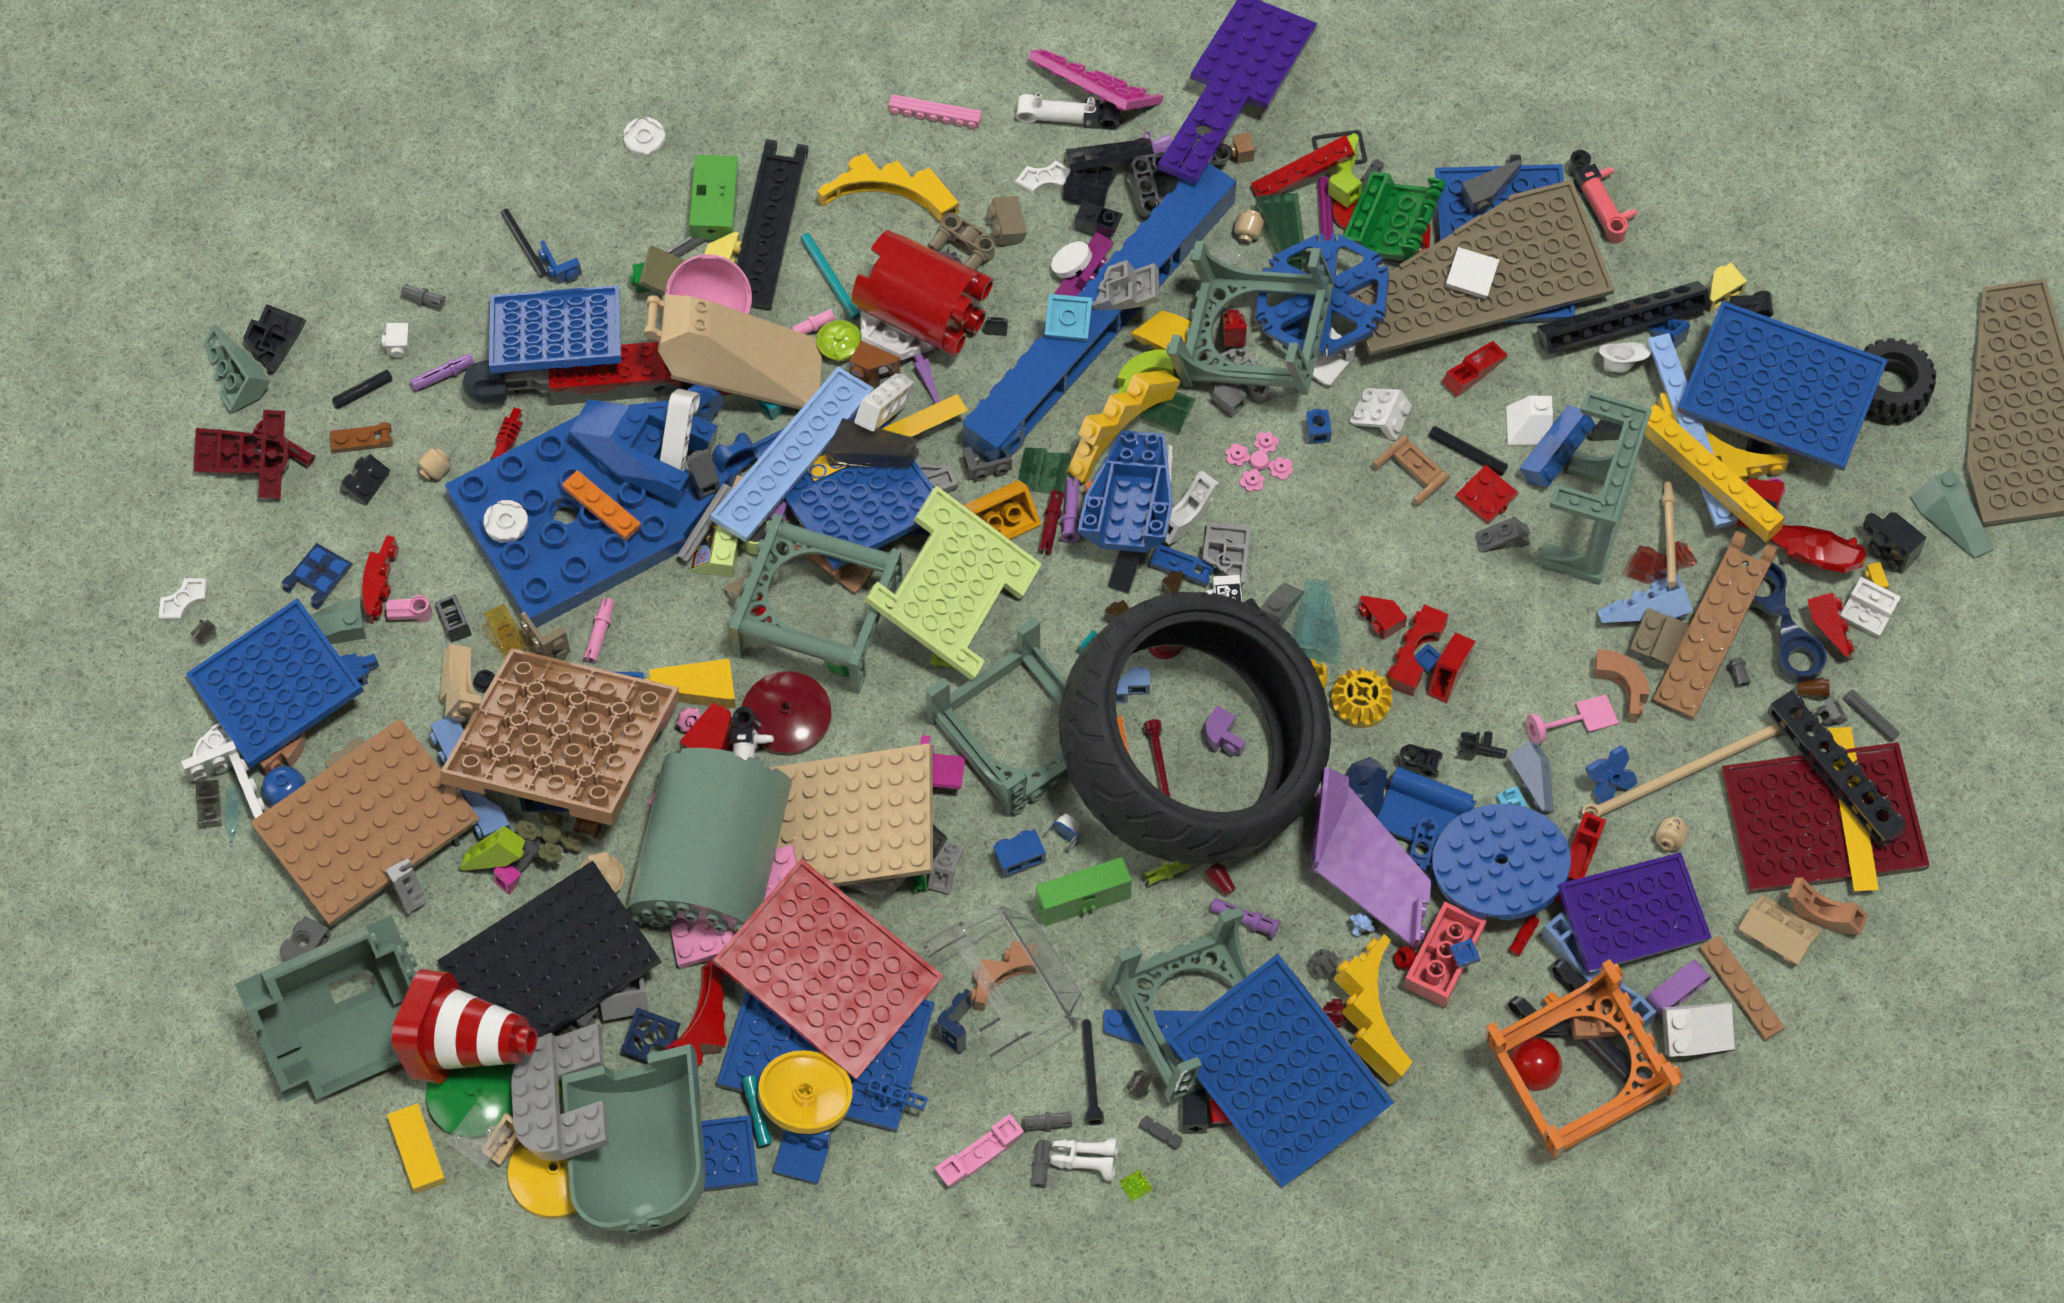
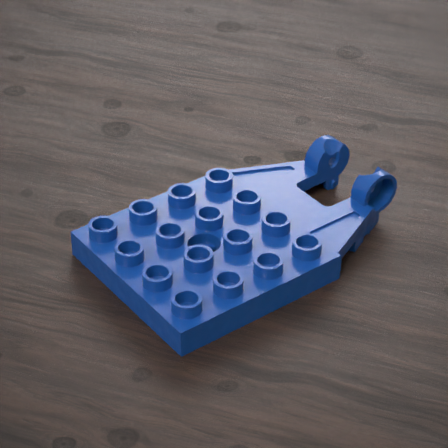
[445,385,758,628]

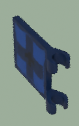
[282,543,353,609]

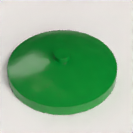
[426,1064,513,1140]

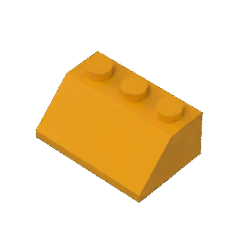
[963,480,1041,539]

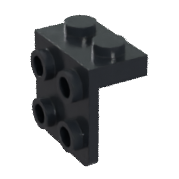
[1063,166,1117,207]

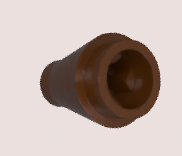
[1798,677,1830,699]

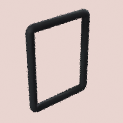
[1312,130,1367,165]

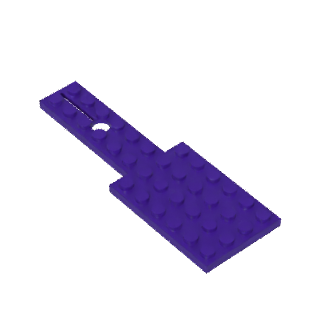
[1158,0,1317,185]

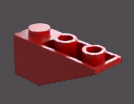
[1807,592,1855,660]

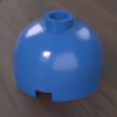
[262,766,306,808]

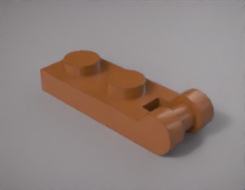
[330,422,393,454]

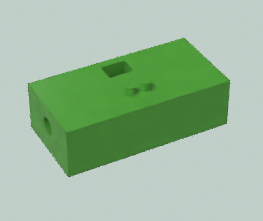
[689,155,739,241]
[1036,857,1132,926]

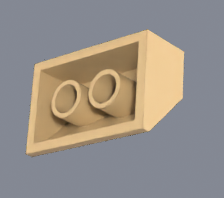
[1738,894,1822,965]

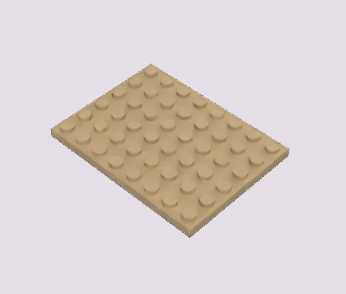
[769,743,933,887]

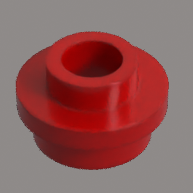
[1394,946,1416,969]

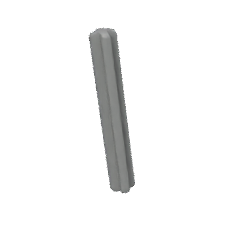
[678,484,732,562]

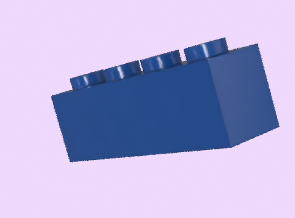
[1520,405,1596,488]

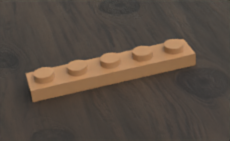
[1699,935,1785,1041]

